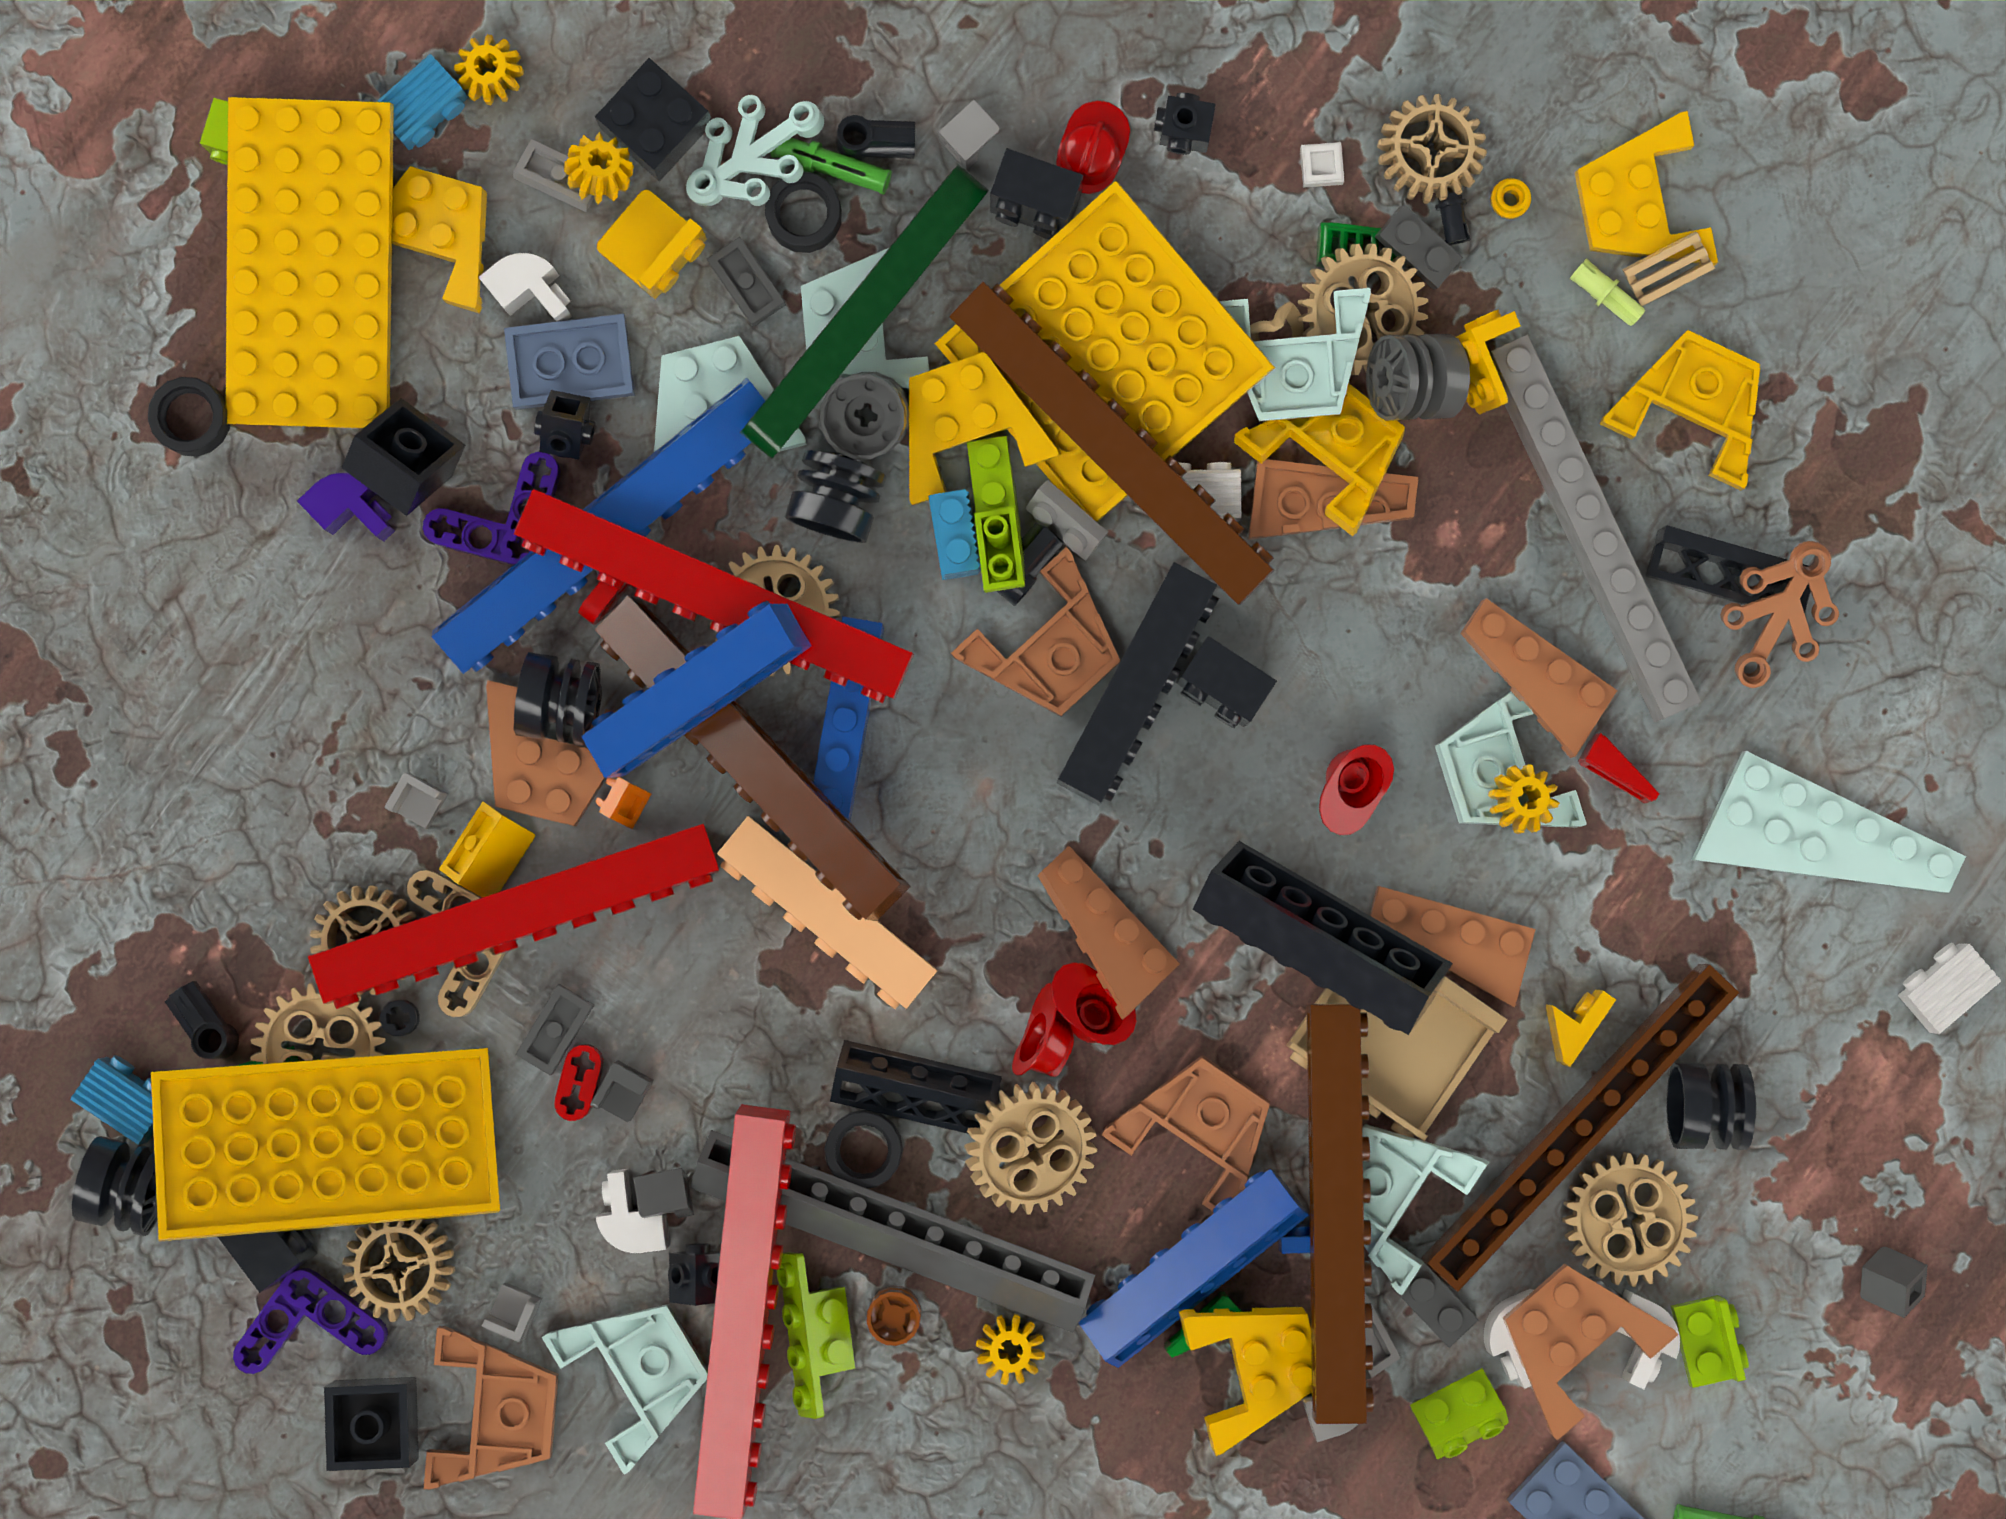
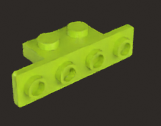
[777,1252,855,1419]

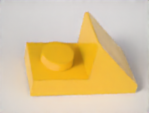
[1546,990,1616,1067]

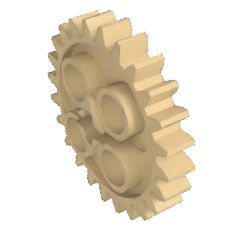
[1298,244,1428,375]
[710,545,841,677]
[250,983,385,1064]
[964,1082,1097,1215]
[1562,1152,1698,1287]

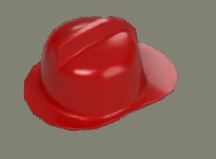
[1056,101,1130,194]
[1319,744,1394,835]
[1051,962,1137,1045]
[1012,983,1074,1077]

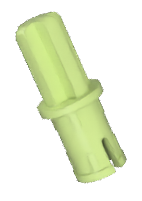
[1570,258,1645,326]

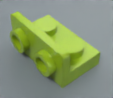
[1670,1295,1749,1388]

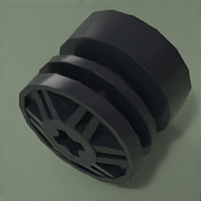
[785,450,886,543]
[514,652,602,746]
[1666,1063,1757,1150]
[72,1136,158,1236]

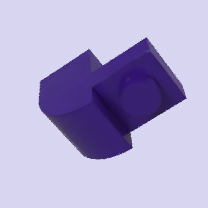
[297,473,395,542]

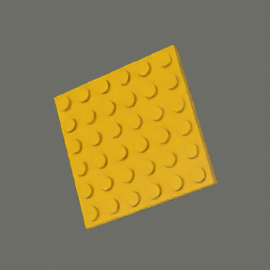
[934,181,1276,522]

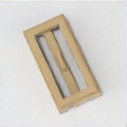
[1622,231,1715,306]

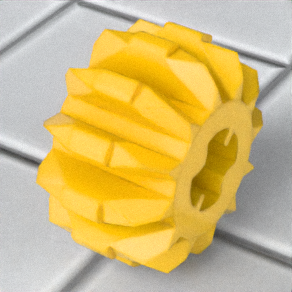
[454,34,524,106]
[564,132,634,205]
[1488,764,1560,834]
[976,1314,1045,1385]

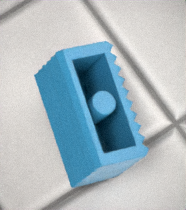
[377,54,468,150]
[928,489,981,580]
[70,1055,153,1145]

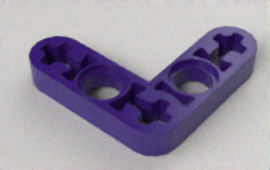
[423,451,560,565]
[233,1268,388,1374]

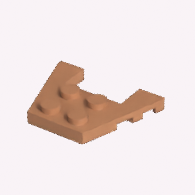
[951,547,1121,717]
[486,680,616,826]
[1101,1055,1270,1211]
[1503,1264,1679,1441]
[424,1326,559,1490]

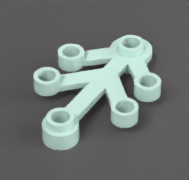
[686,95,824,206]

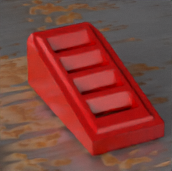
[1578,733,1659,804]

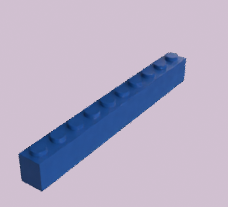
[431,378,765,674]

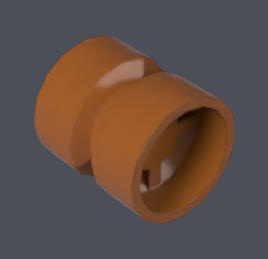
[867,1285,921,1346]

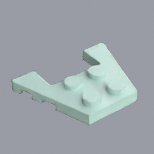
[801,248,929,390]
[1220,288,1371,422]
[654,336,807,452]
[1435,691,1587,828]
[1362,1124,1490,1295]
[542,1304,708,1475]

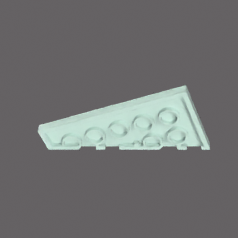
[1691,751,1966,893]

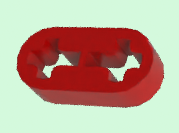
[578,581,630,626]
[554,1044,604,1121]

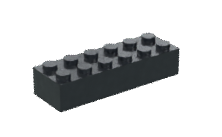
[1057,562,1219,806]
[1192,841,1453,1035]

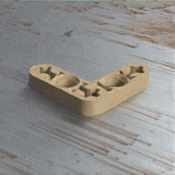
[407,870,506,1017]

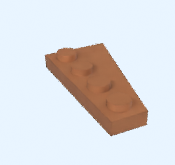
[1248,459,1418,540]
[1460,598,1618,758]
[1037,846,1180,1020]
[1370,886,1536,1008]

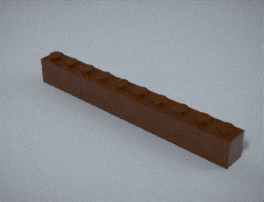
[949,282,1275,605]
[595,595,911,921]
[1421,964,1740,1292]
[1306,1004,1374,1424]

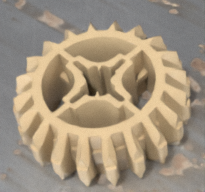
[1377,94,1487,204]
[310,886,416,995]
[342,1219,455,1322]

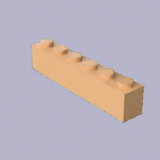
[717,816,938,1010]

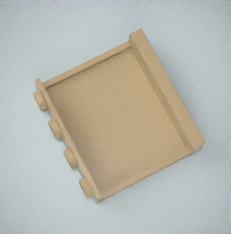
[1286,977,1507,1141]

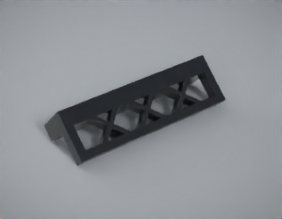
[1645,525,1811,614]
[830,1040,1002,1134]

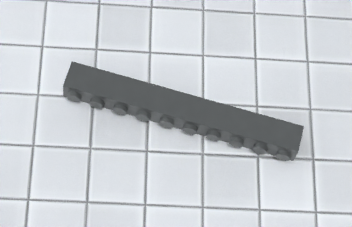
[690,1130,1095,1333]

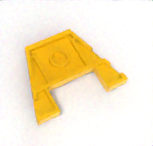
[1574,111,1718,266]
[392,166,487,314]
[1599,330,1761,491]
[909,352,1061,505]
[1234,383,1405,537]
[1179,1307,1312,1456]

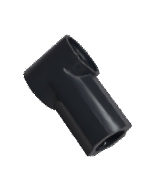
[836,115,915,160]
[997,522,1063,606]
[165,981,239,1059]

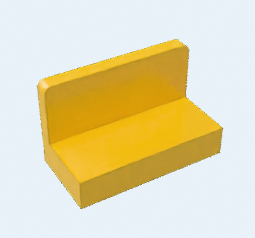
[439,801,535,898]

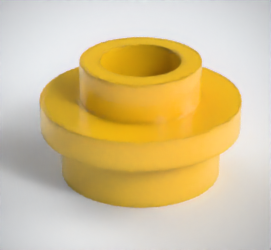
[1490,178,1531,219]

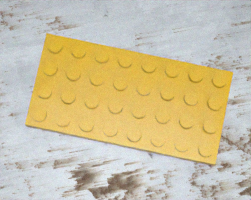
[226,97,394,428]
[151,1048,500,1242]

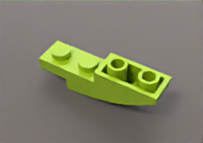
[967,436,1025,593]

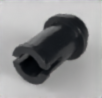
[1435,192,1471,245]

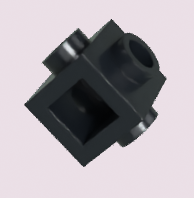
[1154,93,1216,155]
[534,390,595,460]
[668,1243,720,1306]

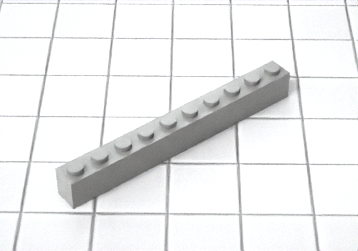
[1490,335,1701,722]

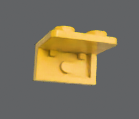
[597,190,707,300]
[1456,309,1521,414]

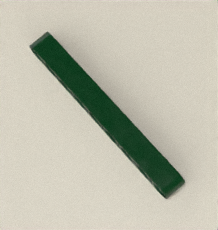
[740,164,989,459]

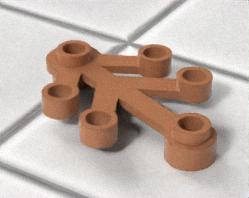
[1720,541,1839,688]

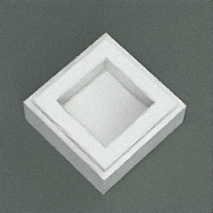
[1300,142,1344,188]

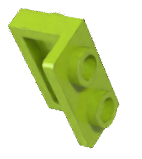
[1410,1368,1509,1459]

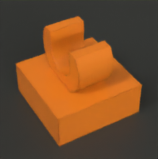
[595,777,651,830]

